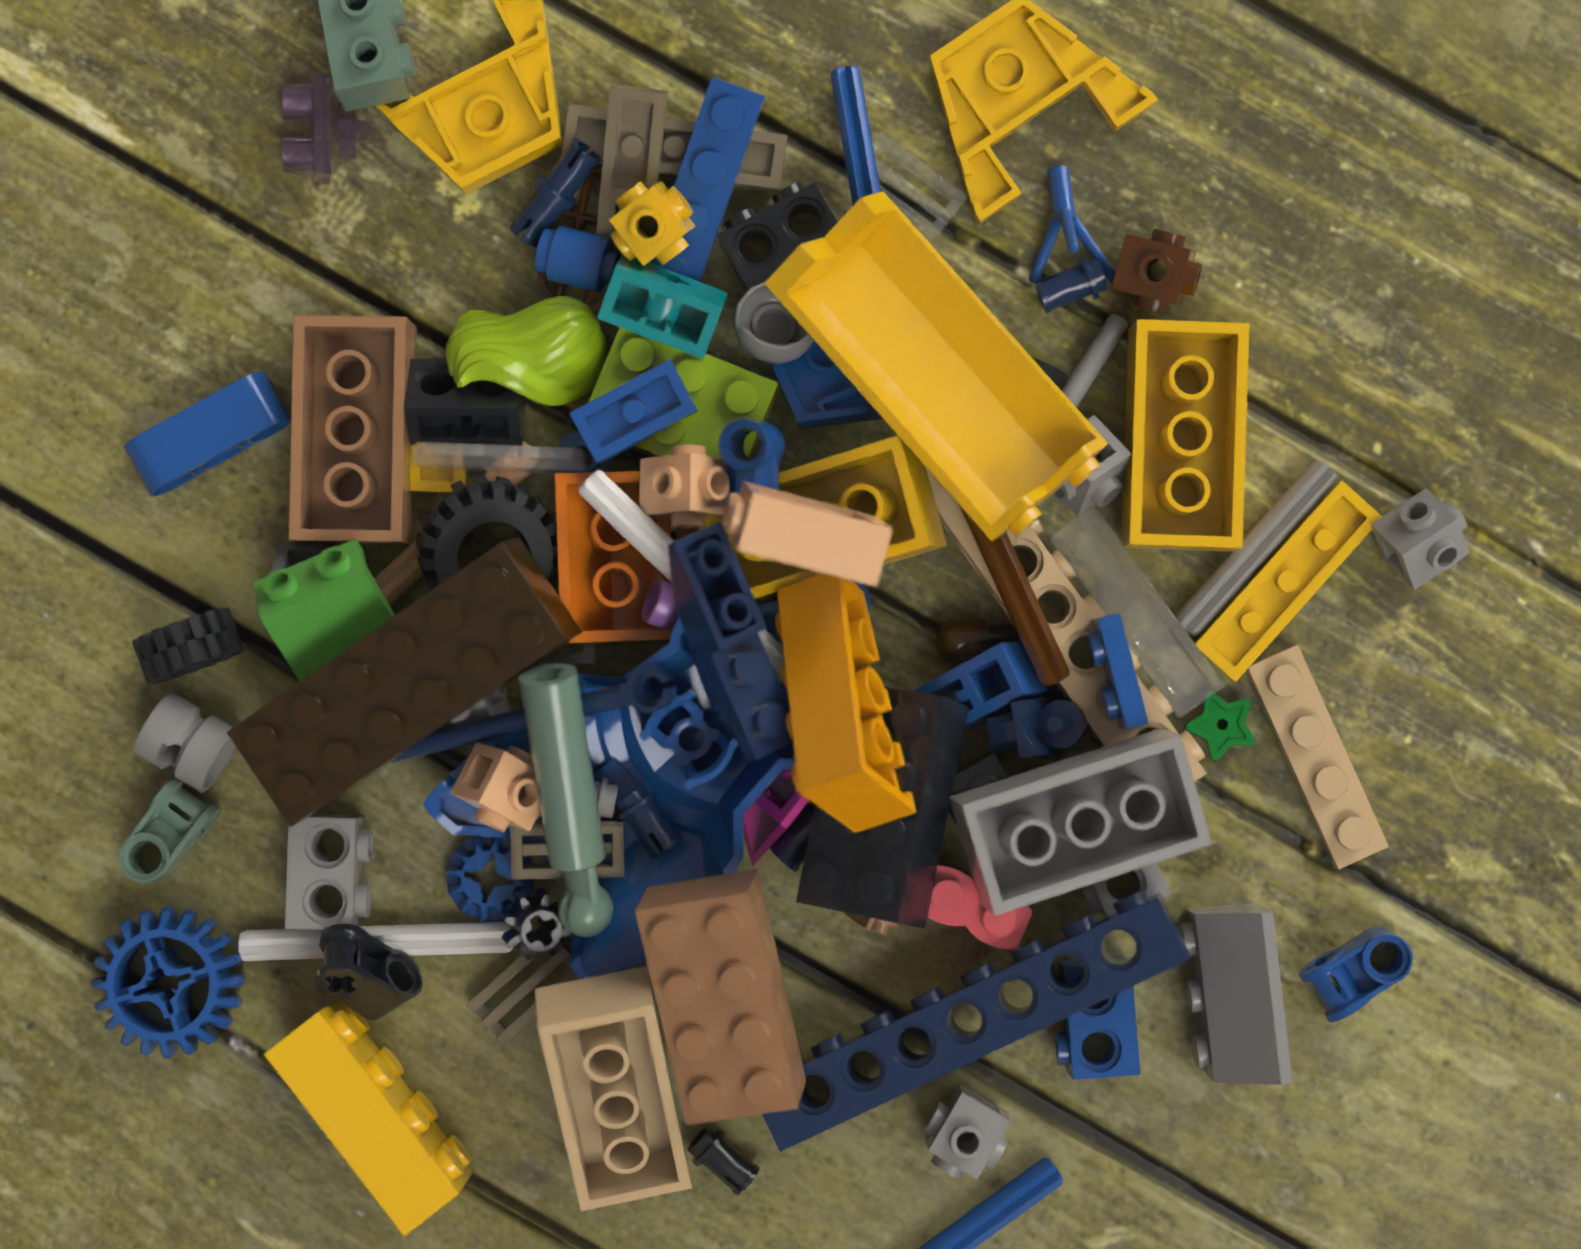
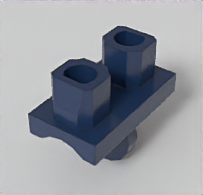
[987,699,1087,758]

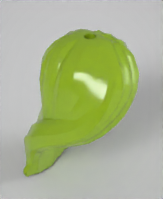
[445,296,608,406]

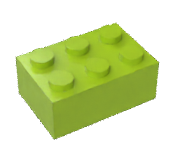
[588,327,779,460]

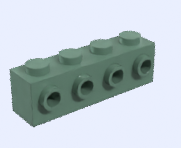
[318,0,416,112]

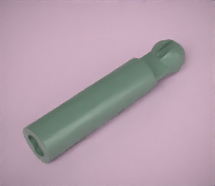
[519,663,613,937]

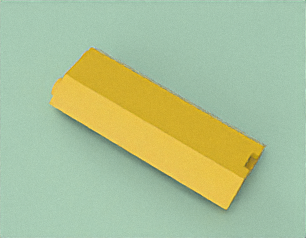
[764,191,1108,541]

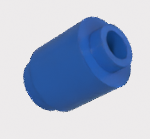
[535,226,621,293]

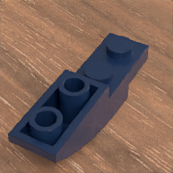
[668,521,793,762]

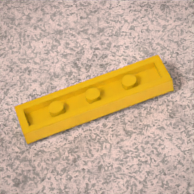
[1191,480,1383,682]

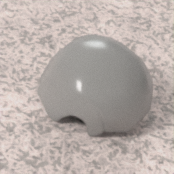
[734,282,814,365]

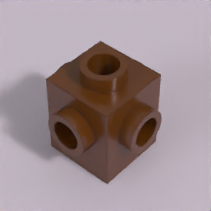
[1111,229,1202,313]

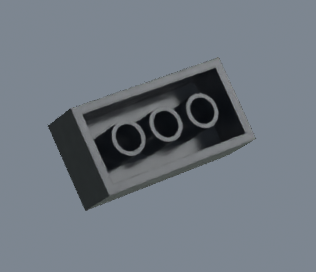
[796,687,969,929]

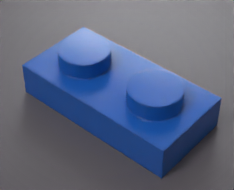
[570,360,698,465]
[1086,613,1149,729]

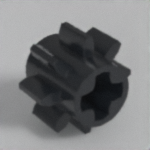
[499,887,571,961]

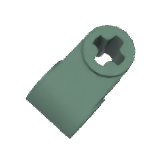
[119,776,222,883]

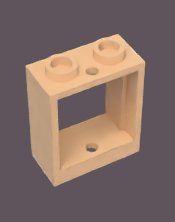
[722,481,893,586]

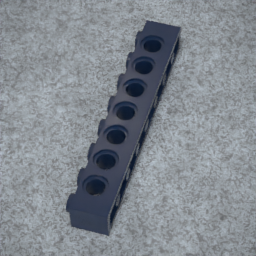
[762,889,1190,1152]

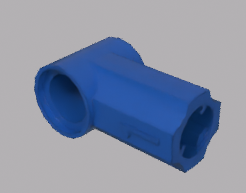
[718,418,785,500]

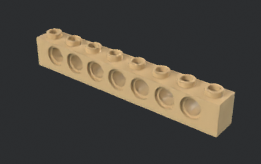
[925,466,1207,782]

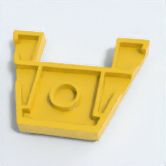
[374,0,563,195]
[929,0,1158,225]

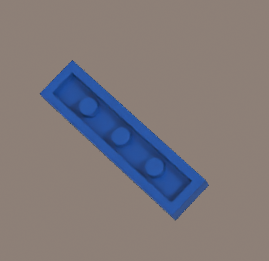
[650,77,766,282]

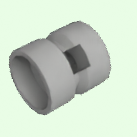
[134,692,236,793]

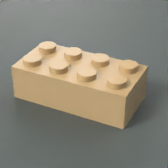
[535,966,692,1211]

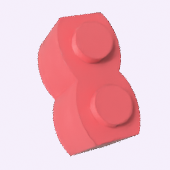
[928,861,1033,949]

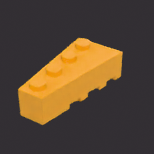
[775,573,916,833]

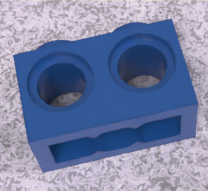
[1055,956,1141,1080]

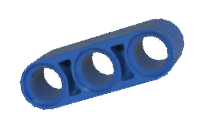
[124,371,291,497]

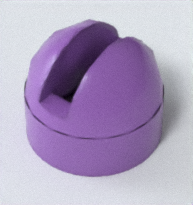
[642,579,680,629]

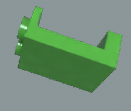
[253,540,395,681]

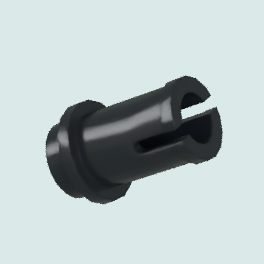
[687,1125,760,1195]

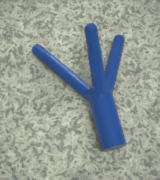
[1029,166,1116,283]

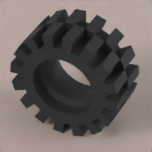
[132,608,244,685]

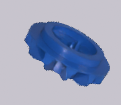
[446,836,535,922]

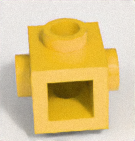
[609,181,695,266]

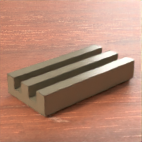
[510,818,624,880]
[466,940,578,1046]

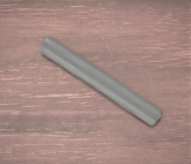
[1174,460,1338,636]

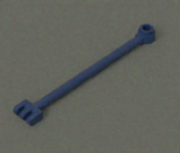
[389,664,677,764]

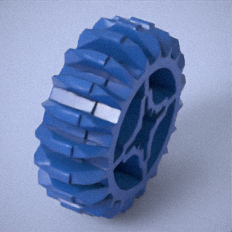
[90,906,246,1058]

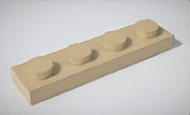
[1246,645,1389,870]

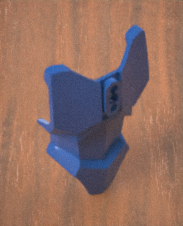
[424,600,796,979]

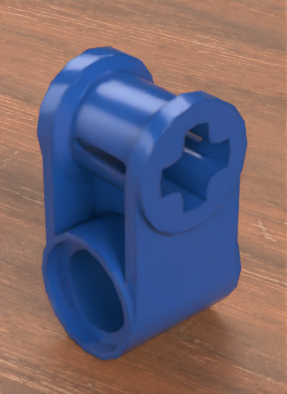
[1299,927,1413,1022]

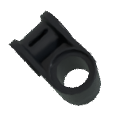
[315,923,423,1020]

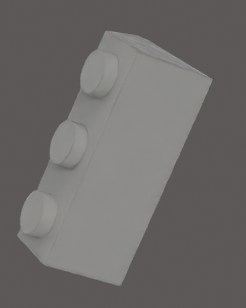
[1180,902,1293,1085]

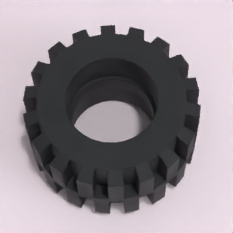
[416,475,558,590]

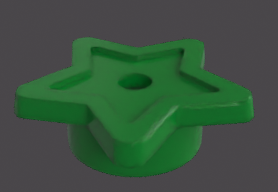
[1184,690,1255,762]

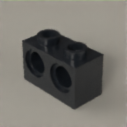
[718,182,838,292]
[404,358,527,446]

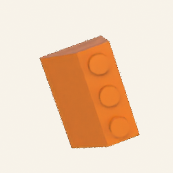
[554,471,673,644]

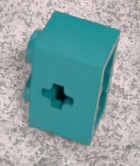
[597,254,728,359]

